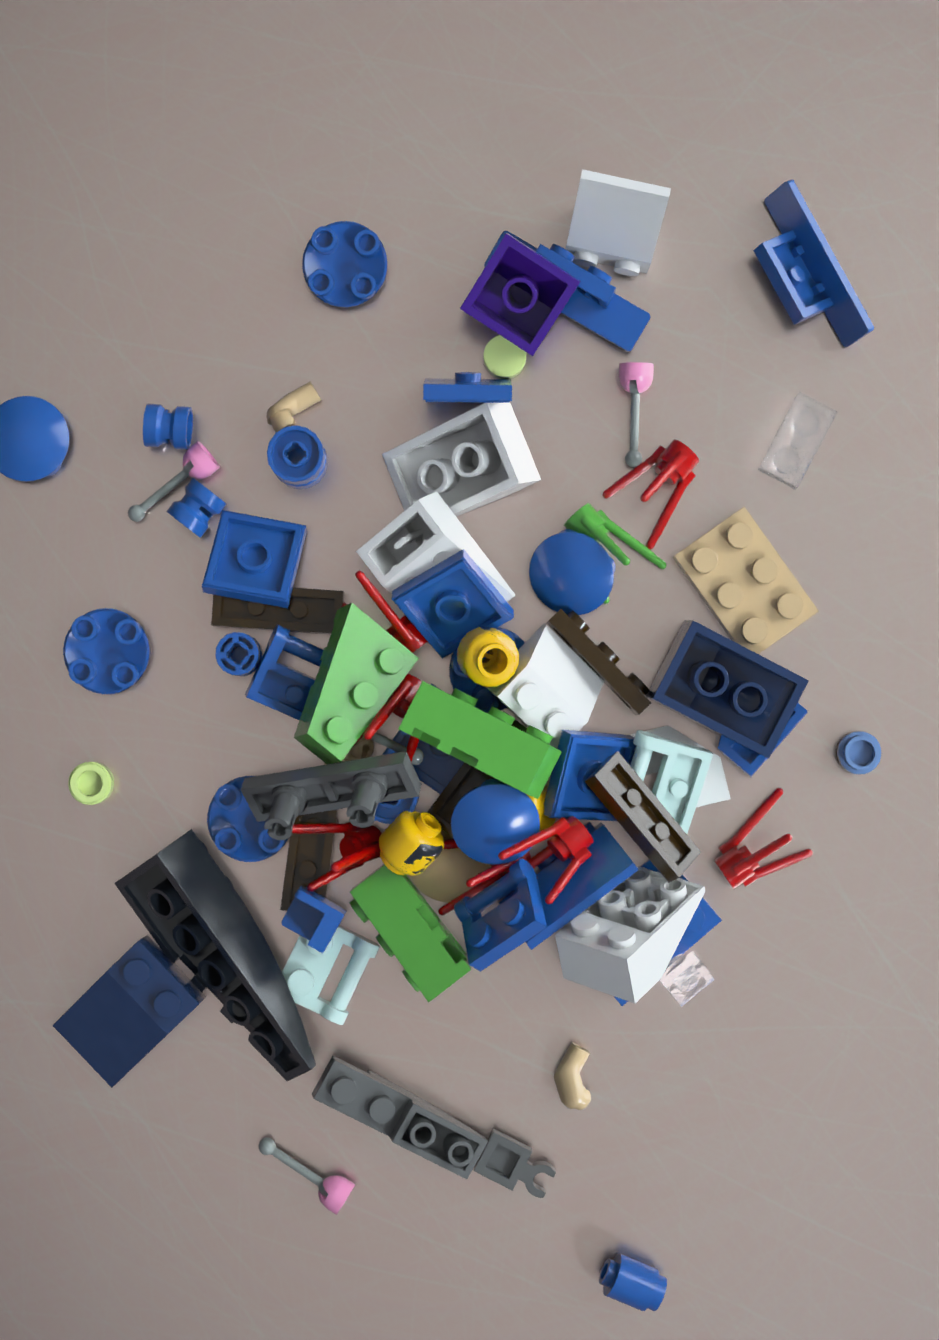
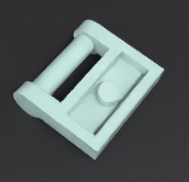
[630,730,713,834]
[282,925,380,1025]

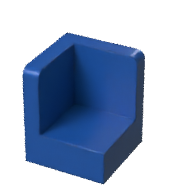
[281,885,347,953]

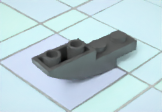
[312,1056,488,1179]

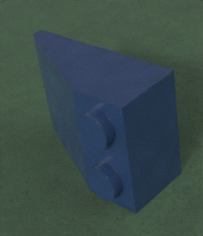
[646,620,809,758]
[52,935,206,1088]

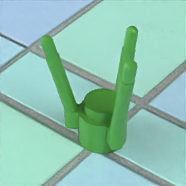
[564,503,667,604]

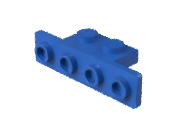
[753,179,874,347]
[484,231,650,352]

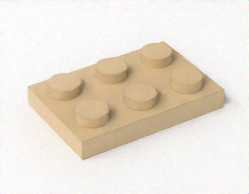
[673,506,819,654]

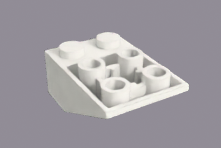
[356,492,515,602]
[555,866,705,1003]

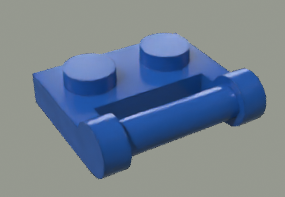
[245,625,323,720]
[454,858,547,972]

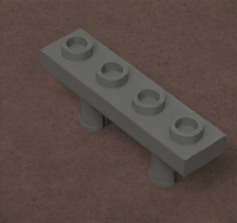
[240,751,422,840]

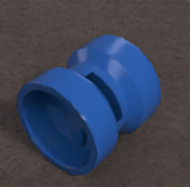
[143,403,193,450]
[166,478,227,538]
[215,632,263,677]

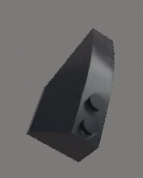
[114,829,316,1081]

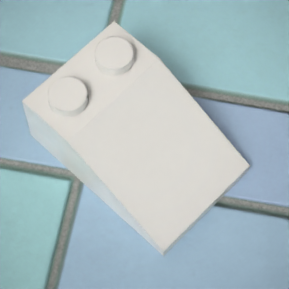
[566,169,671,276]
[382,403,541,517]

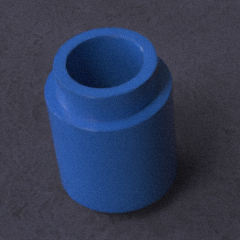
[599,1253,667,1311]

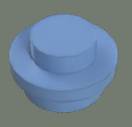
[837,731,881,774]

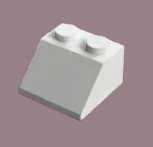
[486,623,604,749]

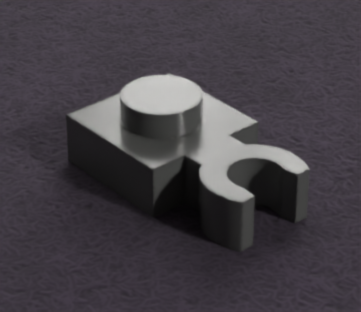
[474,1128,556,1198]

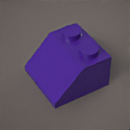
[460,233,581,356]

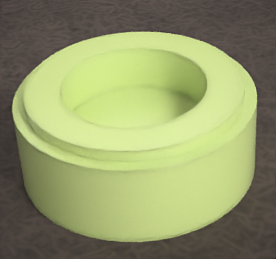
[483,335,526,379]
[68,762,114,805]

